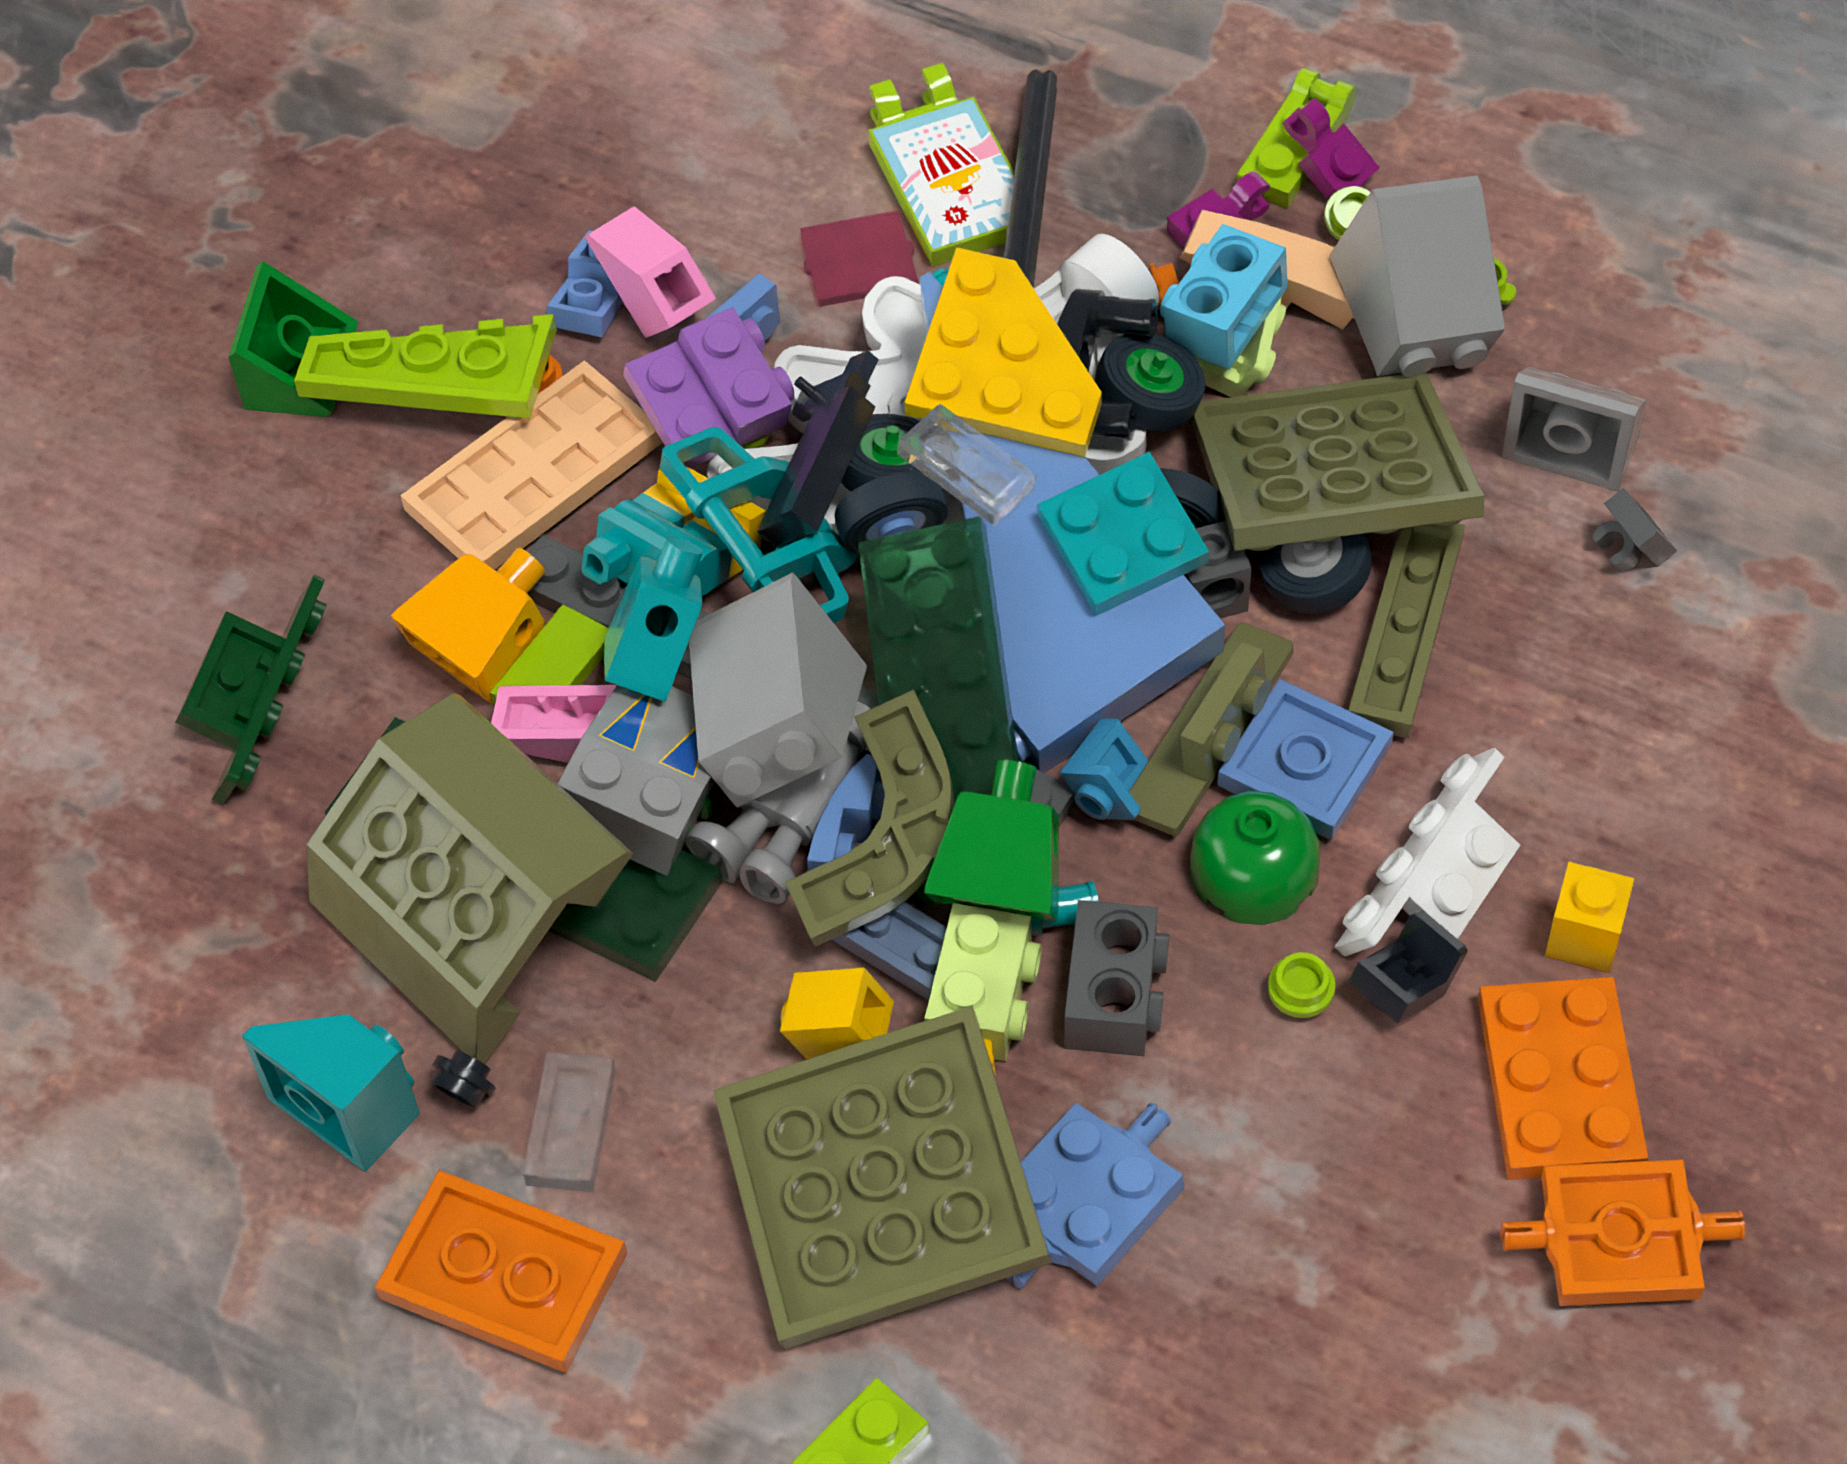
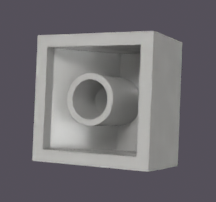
[1501,366,1647,492]

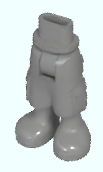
[685,701,870,904]

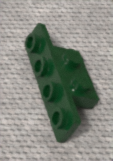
[175,575,327,804]

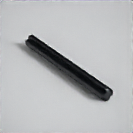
[1004,69,1057,288]

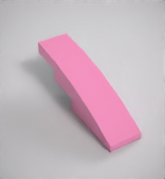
[491,685,617,763]

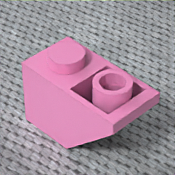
[584,206,716,338]

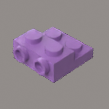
[623,307,795,468]

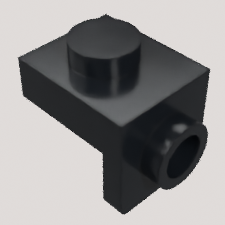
[1349,910,1468,1023]

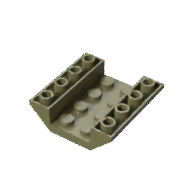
[306,693,633,1064]

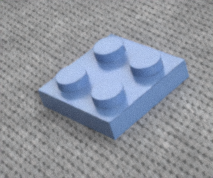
[1218,679,1393,840]

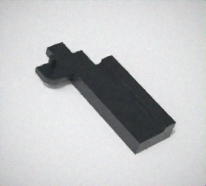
[757,350,879,546]

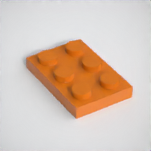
[1478,977,1649,1180]
[375,1170,627,1373]

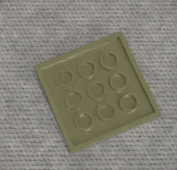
[1190,372,1484,551]
[713,1006,1052,1350]

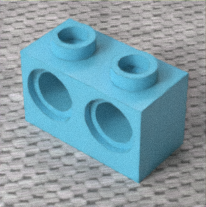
[1160,224,1288,370]

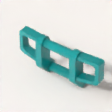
[660,427,858,623]

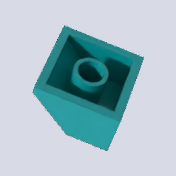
[242,1014,420,1172]

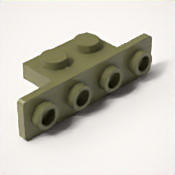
[1129,622,1294,836]

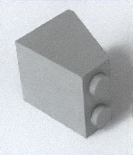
[1329,175,1505,377]
[689,573,867,807]

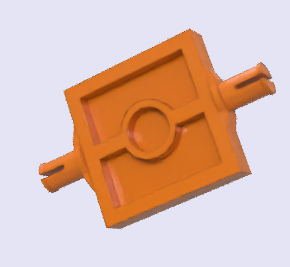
[1501,1160,1745,1306]

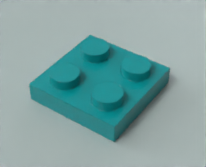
[1037,452,1209,616]

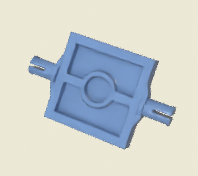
[1006,1102,1184,1289]

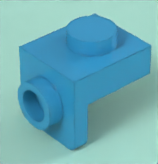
[1059,718,1149,820]

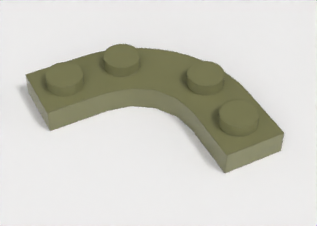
[785,690,954,947]

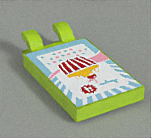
[869,63,1015,267]

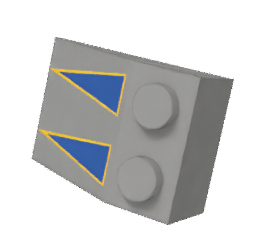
[557,685,715,876]

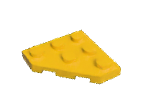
[904,247,1102,457]

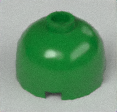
[1190,791,1321,925]

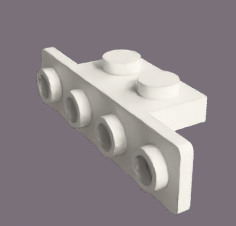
[1335,748,1520,956]

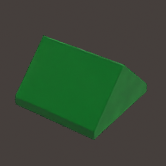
[228,261,359,417]

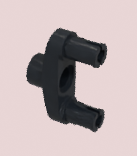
[1057,289,1158,441]

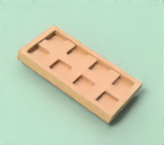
[400,360,663,570]

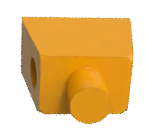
[391,547,546,705]

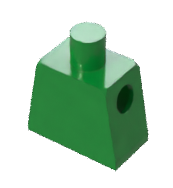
[924,760,1059,922]

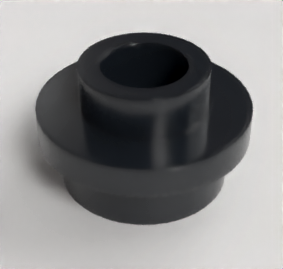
[430,1050,496,1109]

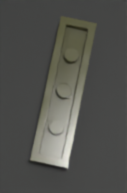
[1348,523,1465,739]

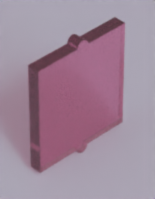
[800,210,919,307]

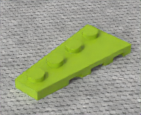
[294,314,557,419]

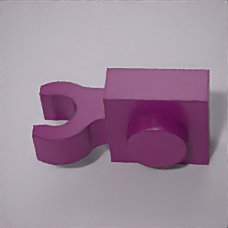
[1282,98,1380,201]
[1167,171,1270,248]

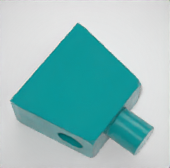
[604,536,703,702]

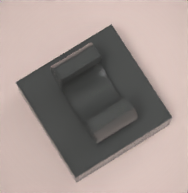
[1592,488,1677,572]

